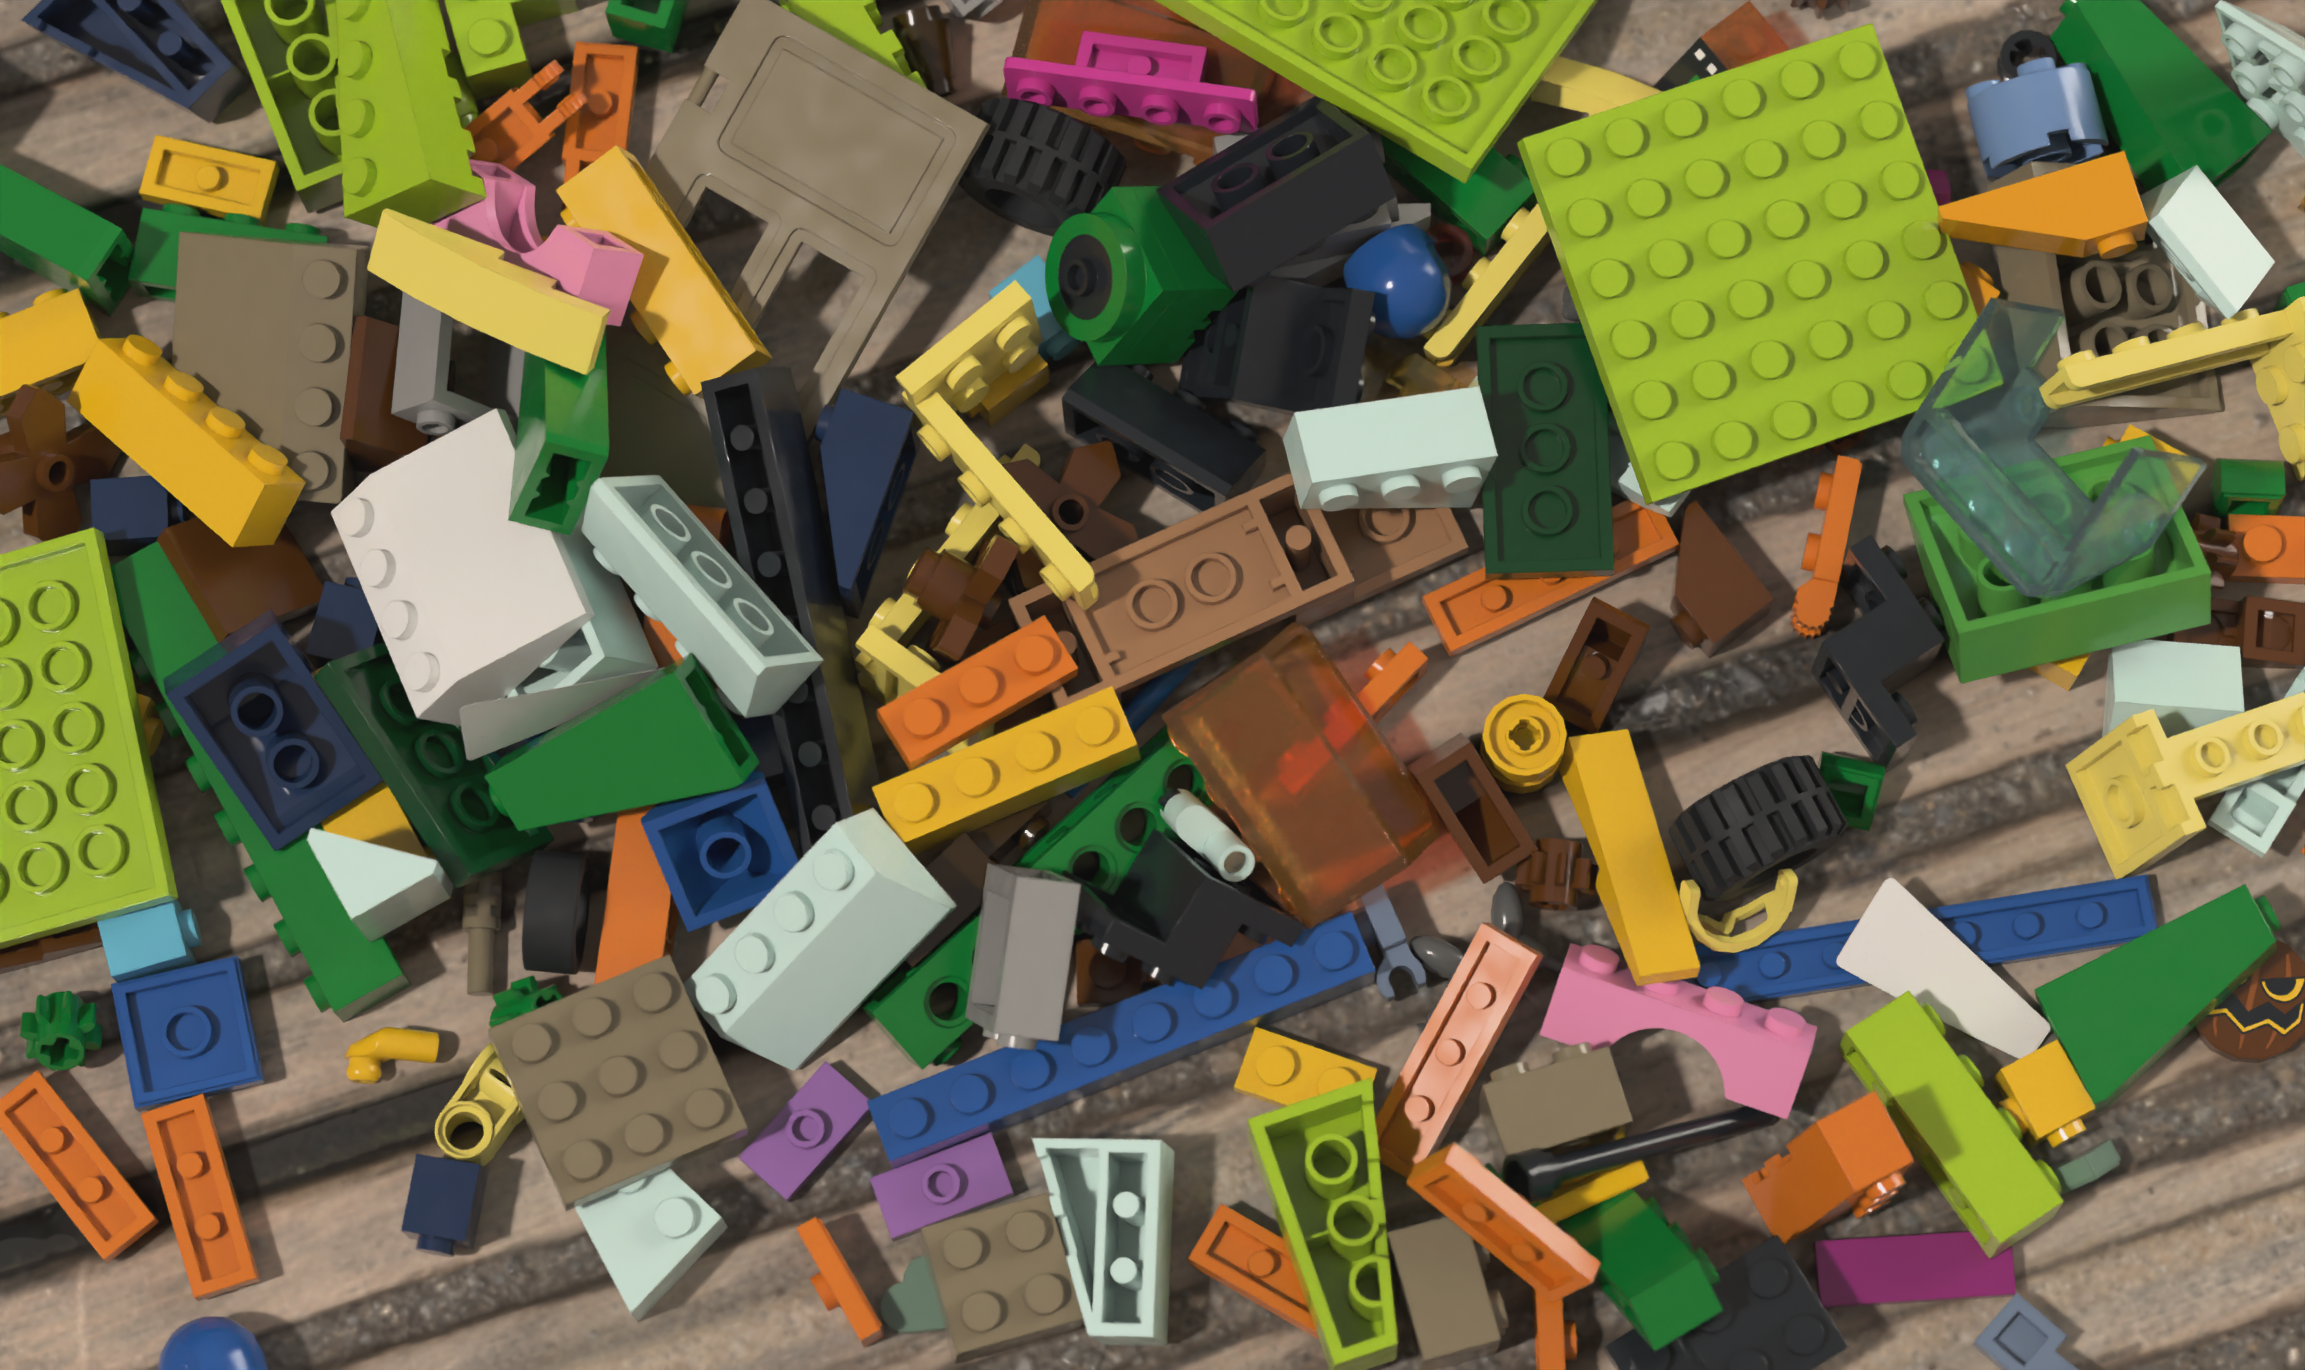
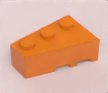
[1741,1091,1914,1246]

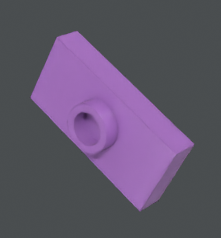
[739,1061,870,1203]
[869,1133,1015,1241]

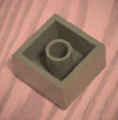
[1477,1042,1633,1173]
[919,1192,1084,1364]
[1387,1216,1509,1370]

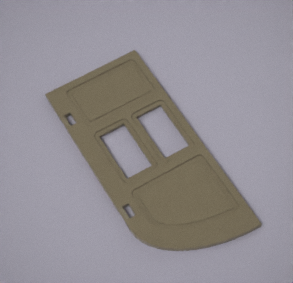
[599,0,991,629]

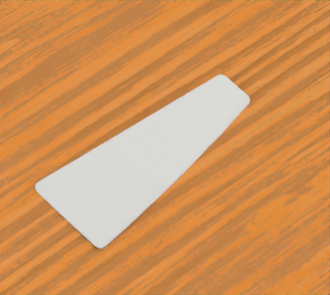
[459,667,665,760]
[1836,878,2051,1059]

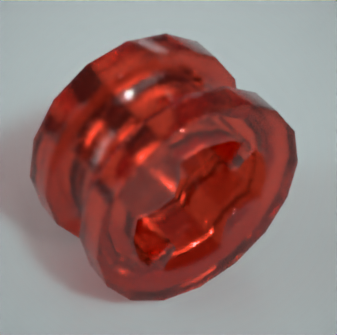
[1425,224,1473,285]

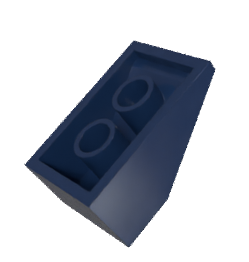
[814,388,921,619]
[163,609,384,852]

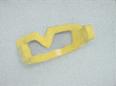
[1679,868,1798,953]

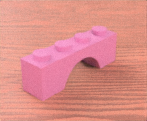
[430,159,644,326]
[1540,943,1817,1119]

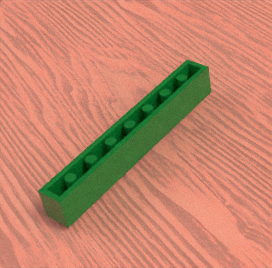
[110,541,411,1023]

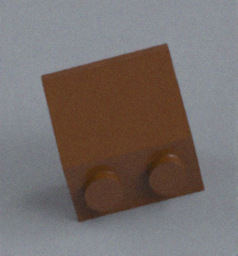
[340,315,456,472]

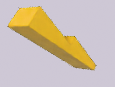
[1559,729,1701,986]

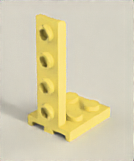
[1423,203,1551,369]
[896,280,1099,611]
[2039,296,2305,482]
[855,443,1040,754]
[2065,692,2305,879]

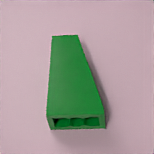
[2050,0,2273,192]
[0,164,134,317]
[508,329,609,536]
[484,653,760,831]
[2034,884,2282,1114]

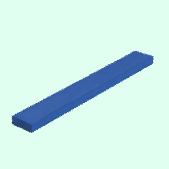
[1682,874,2158,1004]

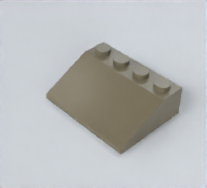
[1987,161,2221,428]
[172,231,370,504]

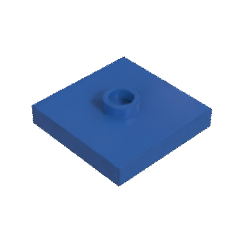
[111,956,265,1112]

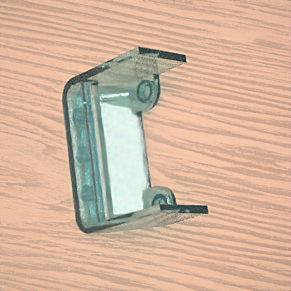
[1901,298,2207,599]

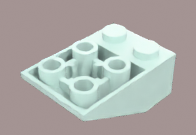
[2215,0,2305,158]

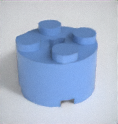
[1965,57,2109,182]

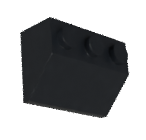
[1156,96,1396,293]
[1062,361,1266,513]

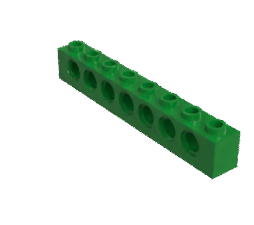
[860,660,1302,1070]

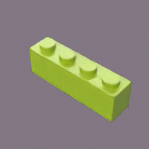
[1837,990,2064,1260]

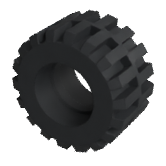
[958,98,1127,237]
[1668,755,1848,901]

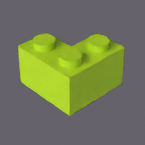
[444,0,579,101]

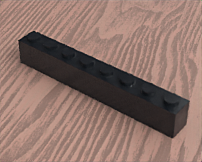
[700,367,886,858]

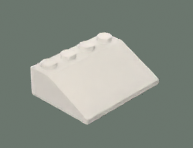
[331,408,595,726]

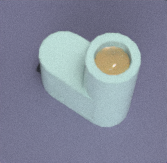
[1158,788,1255,882]

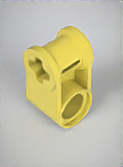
[435,1043,524,1167]

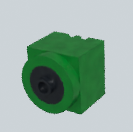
[1045,186,1239,366]

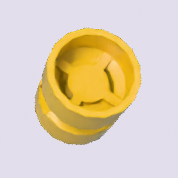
[1479,694,1567,794]

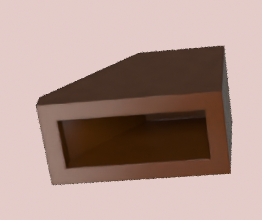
[1670,500,1774,658]
[1407,732,1538,884]

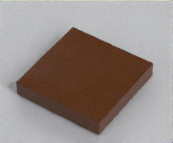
[156,517,323,643]

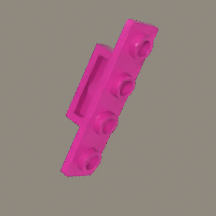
[1003,31,1259,134]

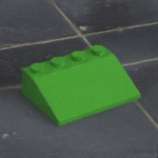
[1903,435,2211,684]

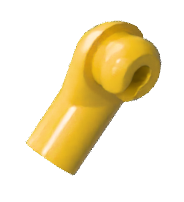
[344,1027,439,1084]

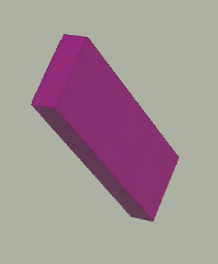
[1813,1232,2016,1308]

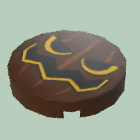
[2194,939,2305,1063]

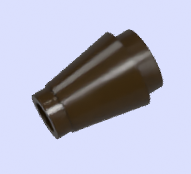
[892,5,958,98]

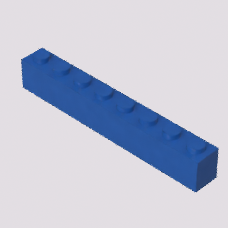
[866,911,1376,1169]

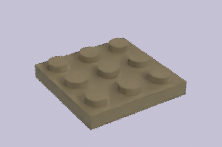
[488,954,748,1211]

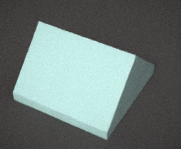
[2140,165,2275,320]
[2102,640,2245,738]
[307,828,454,943]

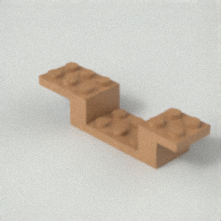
[959,472,1469,735]

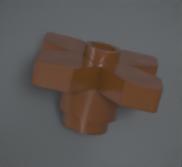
[0,384,121,543]
[1001,441,1139,593]
[902,535,1020,665]

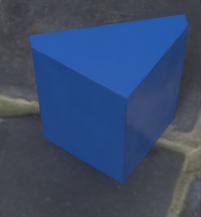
[641,772,799,932]

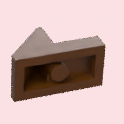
[1543,597,1651,734]

